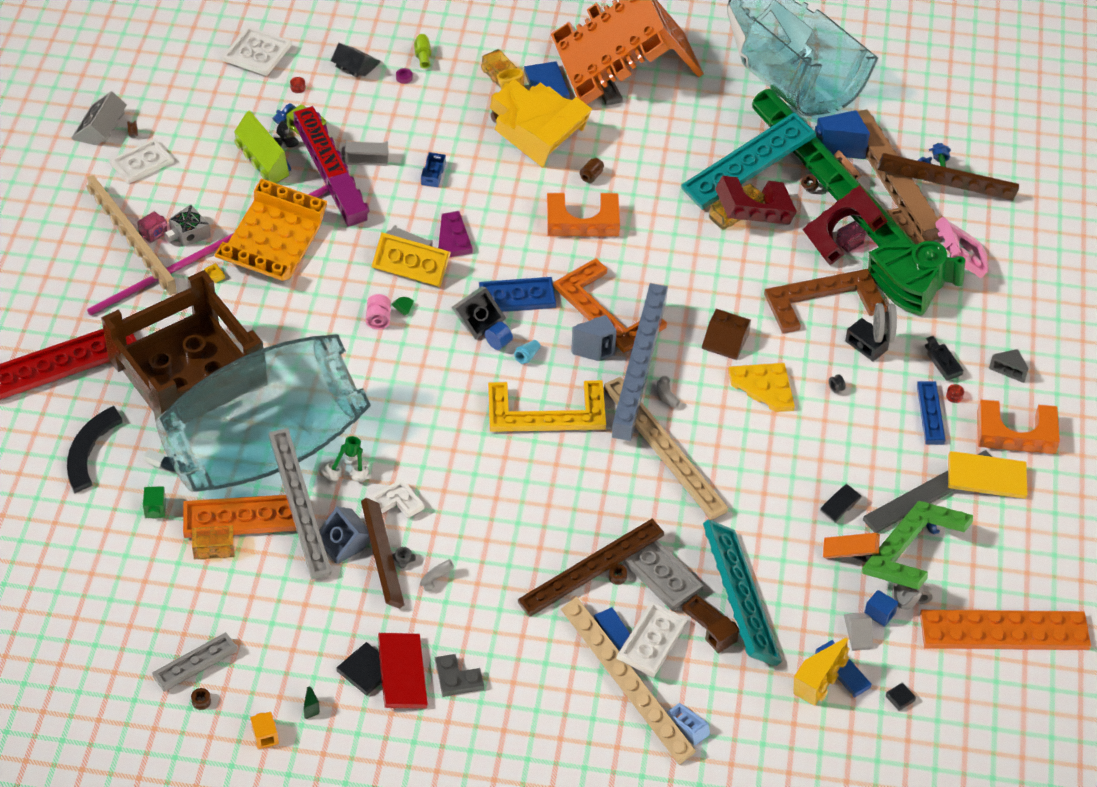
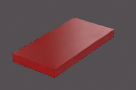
[378,633,428,709]

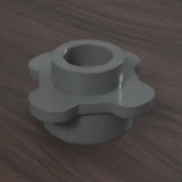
[392,547,416,568]

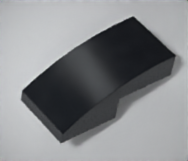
[820,484,862,523]

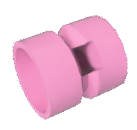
[366,294,391,330]

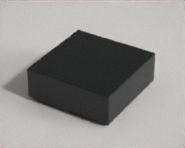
[886,682,916,711]

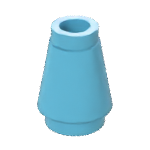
[514,340,541,364]

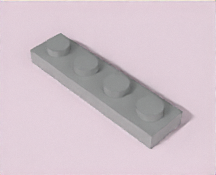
[152,632,237,692]

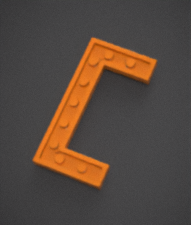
[553,258,667,353]

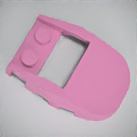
[935,217,988,278]

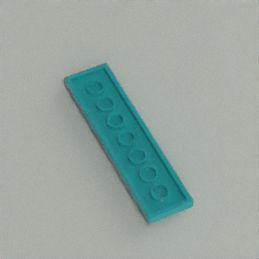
[681,112,816,210]
[703,519,782,666]

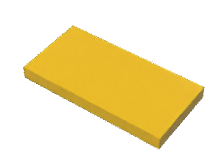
[371,232,451,287]
[948,451,1027,499]

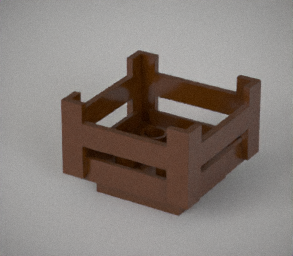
[101,270,267,434]

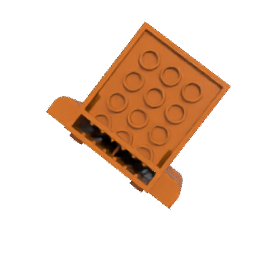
[551,0,704,105]

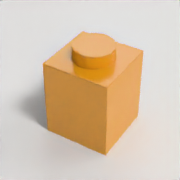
[250,712,279,750]

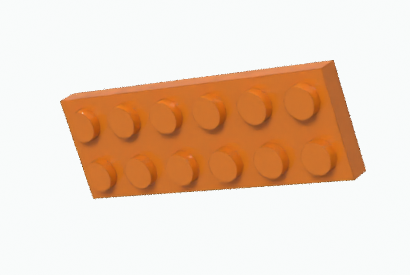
[183,495,297,538]

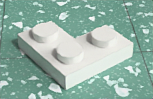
[369,479,424,518]

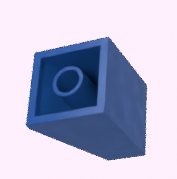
[815,110,870,159]

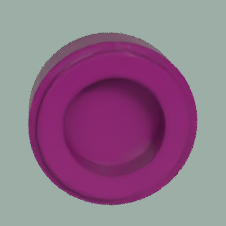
[396,68,413,84]

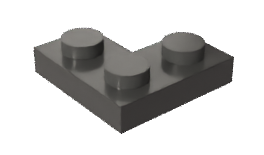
[435,654,484,697]

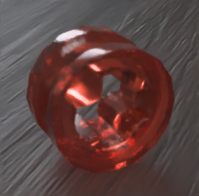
[290,77,306,93]
[946,384,965,403]

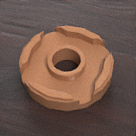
[834,151,862,180]

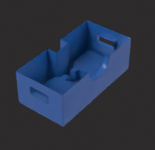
[421,152,446,188]

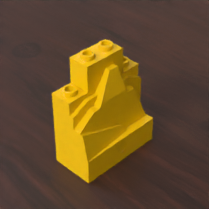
[489,79,592,168]

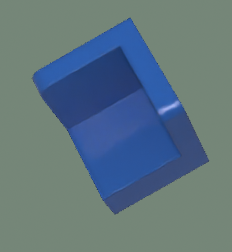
[865,590,899,627]

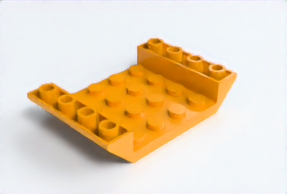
[214,178,327,281]

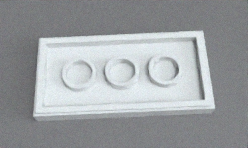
[616,601,688,678]

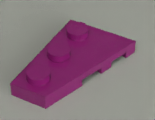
[438,211,473,258]

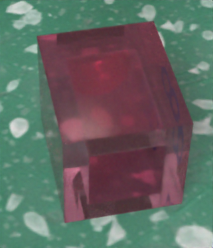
[137,211,167,244]
[836,221,866,253]

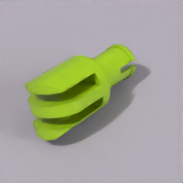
[414,34,432,69]

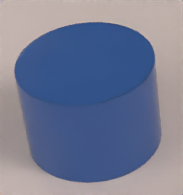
[485,322,513,350]

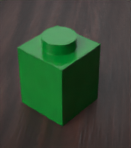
[143,486,166,519]

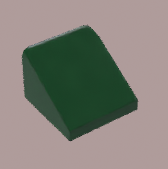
[303,686,320,719]

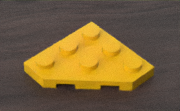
[728,363,795,412]

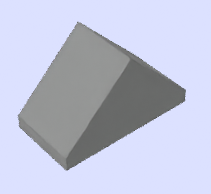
[844,612,873,651]

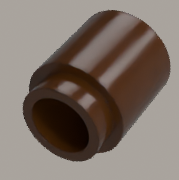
[580,158,604,183]

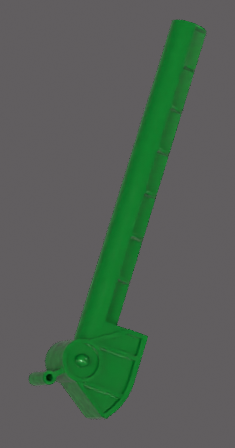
[752,89,965,316]

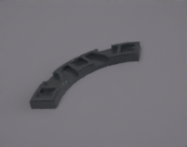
[67,406,123,494]

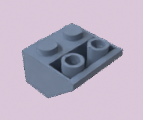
[571,315,617,361]

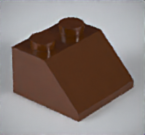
[702,309,751,360]

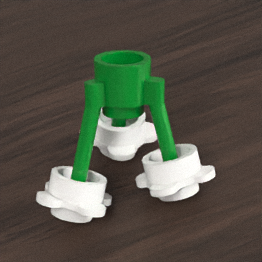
[321,436,371,482]

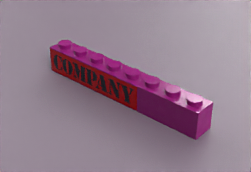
[293,106,370,227]

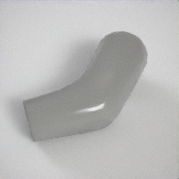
[657,376,680,409]
[420,559,454,591]

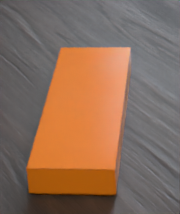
[823,533,880,559]

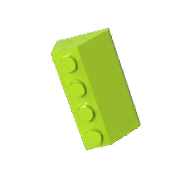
[234,110,289,183]

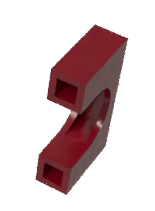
[715,176,797,225]
[802,185,888,265]

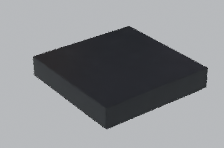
[336,642,382,696]

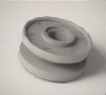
[873,303,897,343]

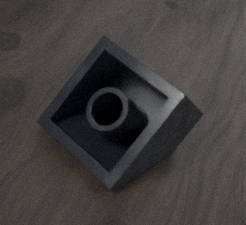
[331,42,381,77]
[451,286,506,339]

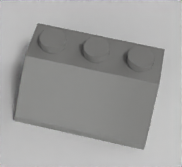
[71,91,127,145]

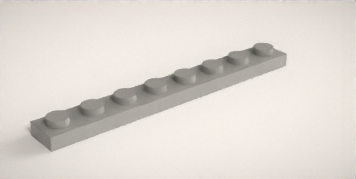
[268,428,332,580]

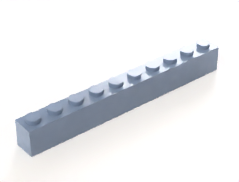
[612,283,668,441]

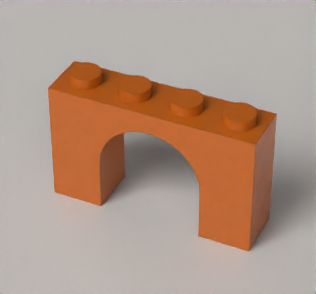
[547,193,620,236]
[977,399,1060,454]

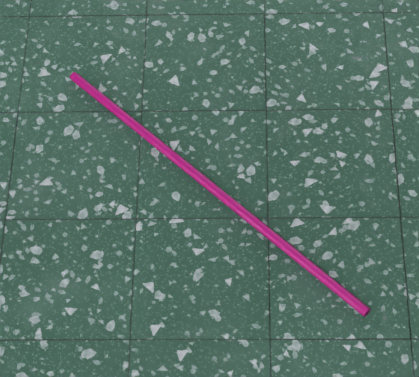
[87,185,329,316]

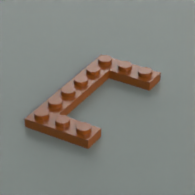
[764,269,887,334]

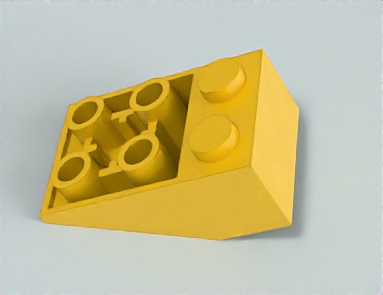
[793,637,850,706]

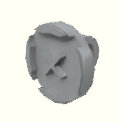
[892,584,933,610]

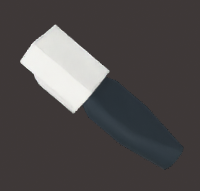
[143,449,188,474]

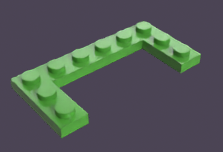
[862,501,973,590]

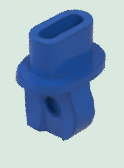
[272,103,296,124]

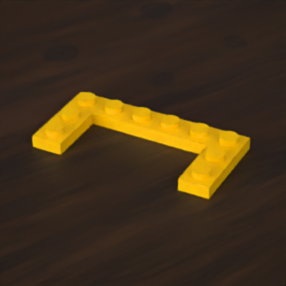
[488,380,606,432]

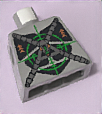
[164,205,211,246]

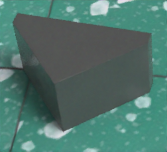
[989,349,1029,383]

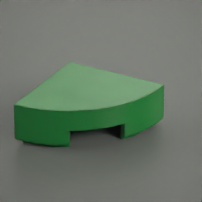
[391,296,414,316]

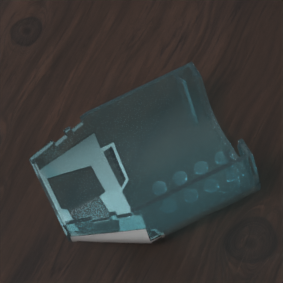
[727,0,879,116]

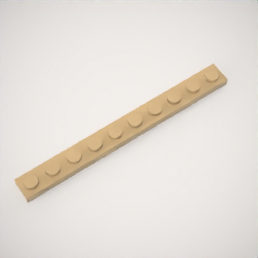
[86,175,177,295]
[604,377,728,520]
[561,596,697,765]

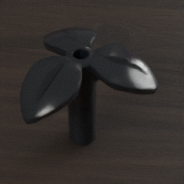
[274,121,299,148]

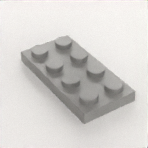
[622,540,704,611]

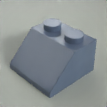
[319,506,370,564]

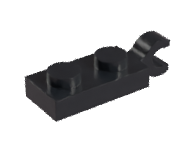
[924,336,964,381]

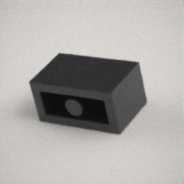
[845,318,889,362]

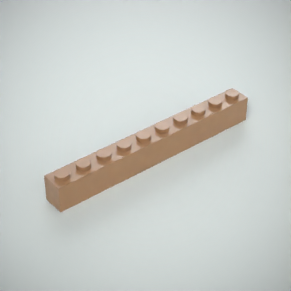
[857,109,940,241]

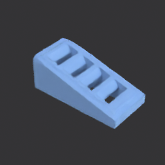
[667,703,710,745]

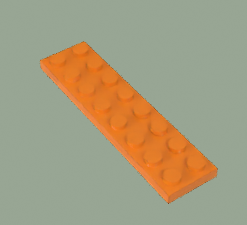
[920,609,1091,650]

